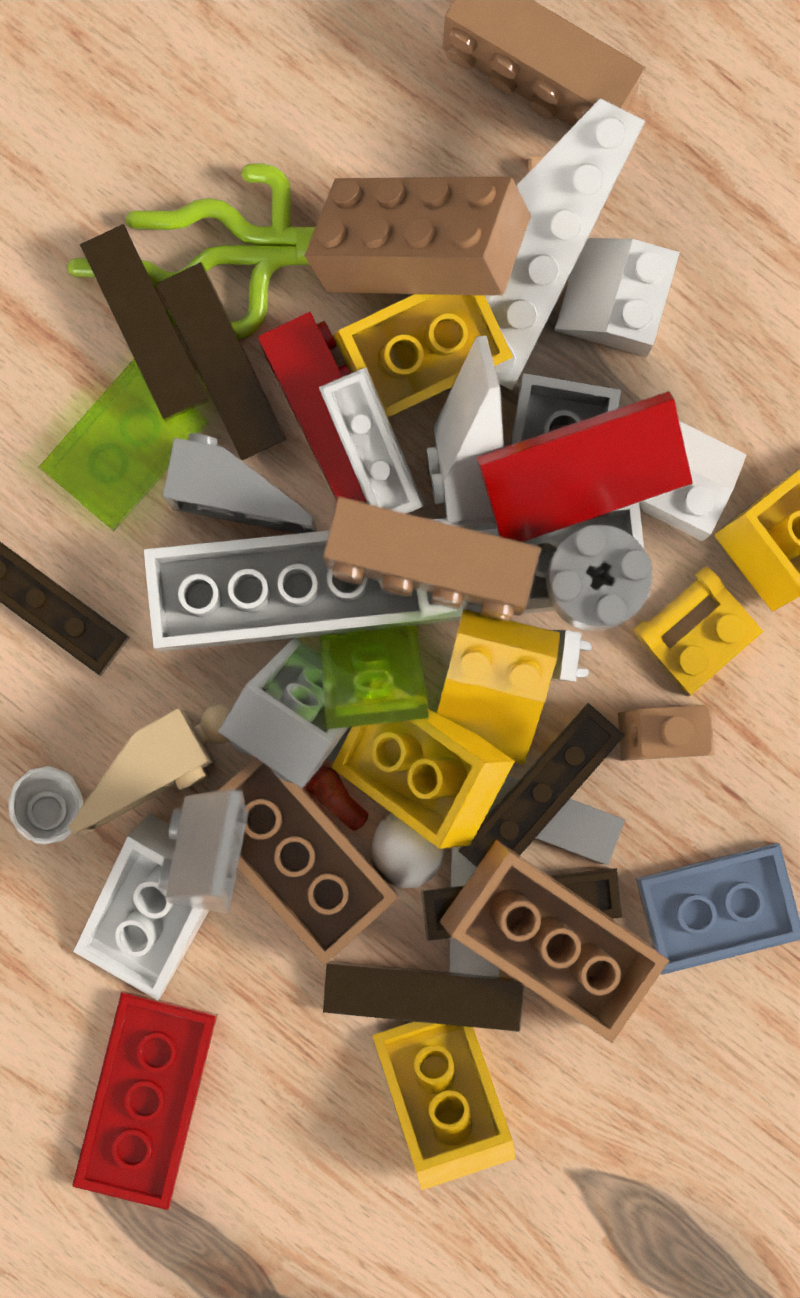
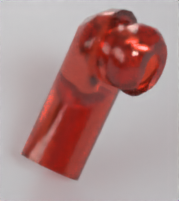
[305,766,369,831]

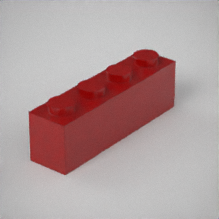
[257,311,368,504]

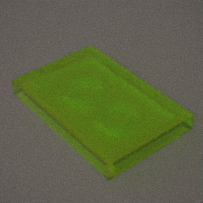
[39,359,209,532]
[320,625,429,729]

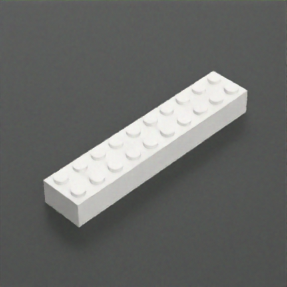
[144,502,650,652]

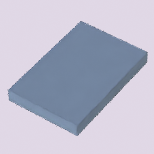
[636,843,800,975]

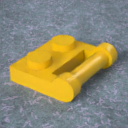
[632,566,764,696]

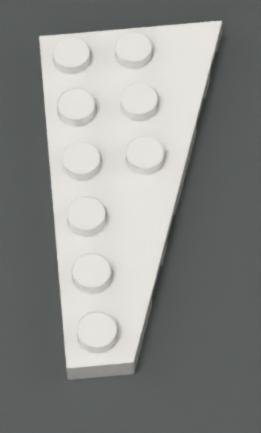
[411,98,646,390]

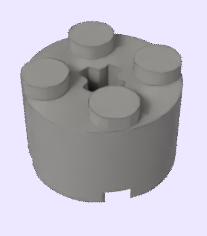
[546,525,652,631]

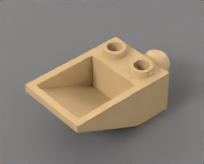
[69,704,232,835]

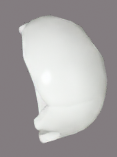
[8,766,84,845]
[371,813,445,888]

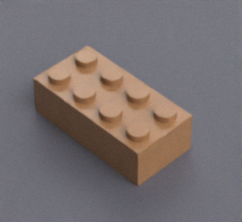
[443,0,646,129]
[304,176,531,296]
[323,497,541,622]
[218,757,399,966]
[440,840,669,1043]

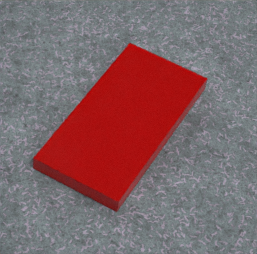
[476,391,693,543]
[72,991,218,1210]

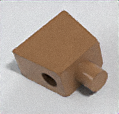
[618,705,714,761]

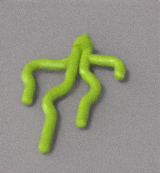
[67,163,315,339]

